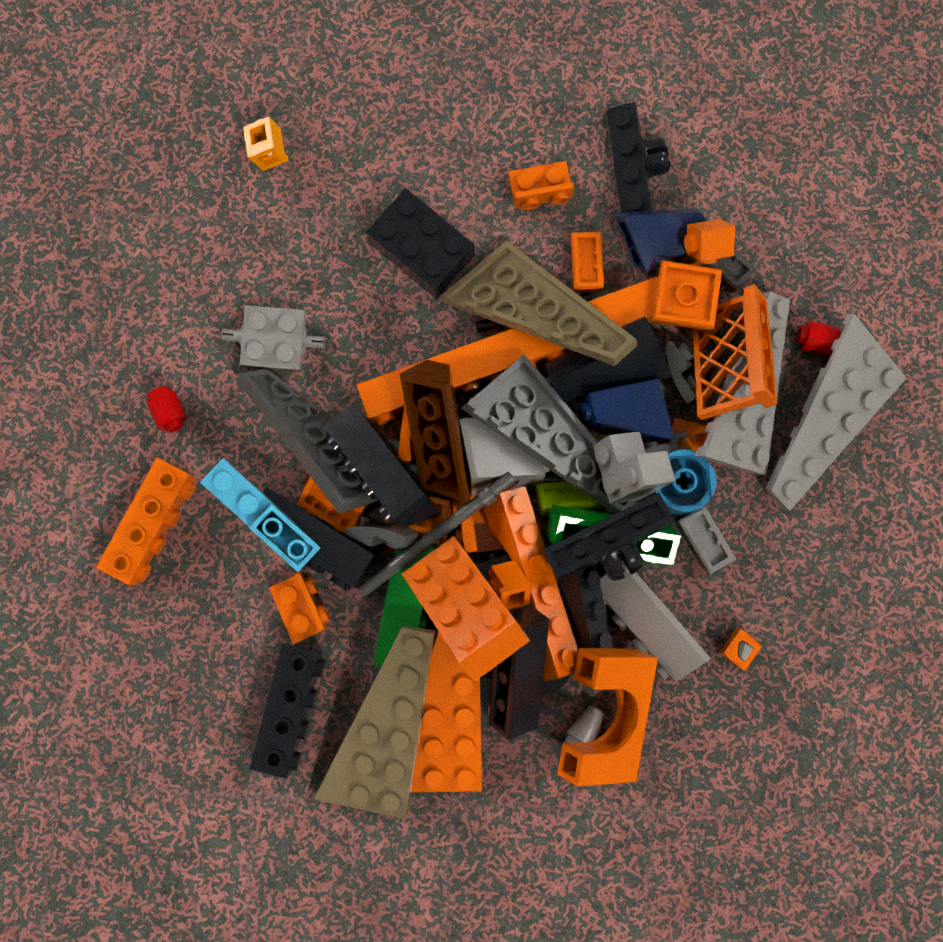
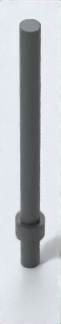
[358,471,516,597]

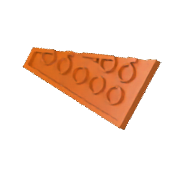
[411,631,482,793]

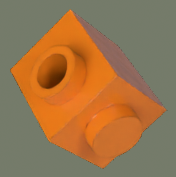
[684,219,735,264]

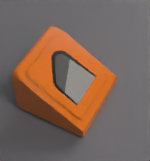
[718,628,762,671]

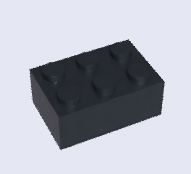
[366,188,475,299]

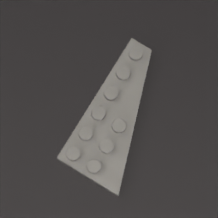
[765,314,907,511]

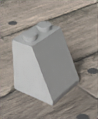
[459,418,549,496]

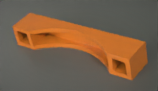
[483,487,578,681]

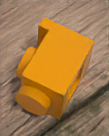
[243,117,289,171]

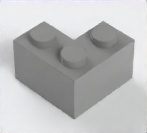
[593,432,676,504]

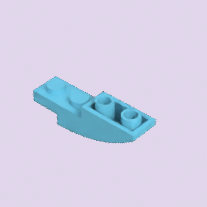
[200,458,320,572]

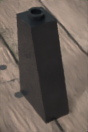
[544,316,672,402]

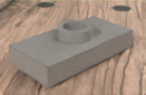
[677,506,736,575]

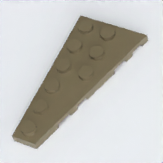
[441,241,637,366]
[314,625,435,819]

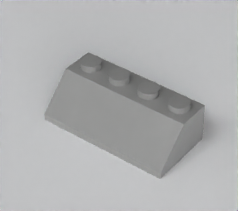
[600,560,711,682]

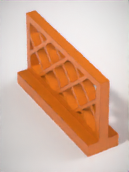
[692,284,777,420]

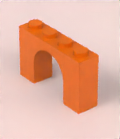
[557,648,658,787]

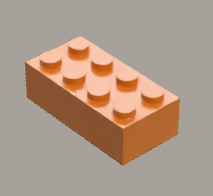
[402,536,530,681]

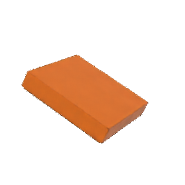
[651,260,722,331]

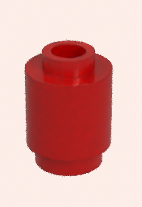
[796,320,842,356]
[147,386,187,433]

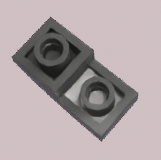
[665,341,697,404]
[345,522,419,549]

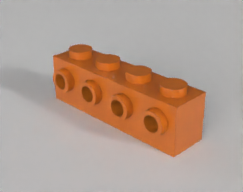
[96,457,197,586]

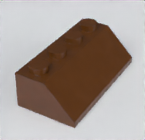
[399,360,470,502]

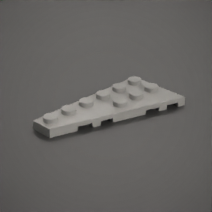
[695,291,790,475]

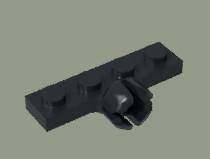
[606,102,670,212]
[543,493,675,581]

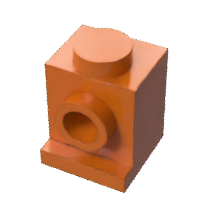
[488,560,531,610]

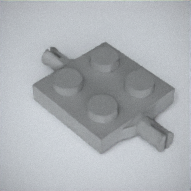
[222,305,325,371]

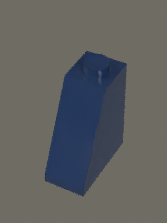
[614,209,707,273]
[580,379,674,444]

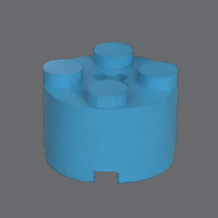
[650,450,717,515]

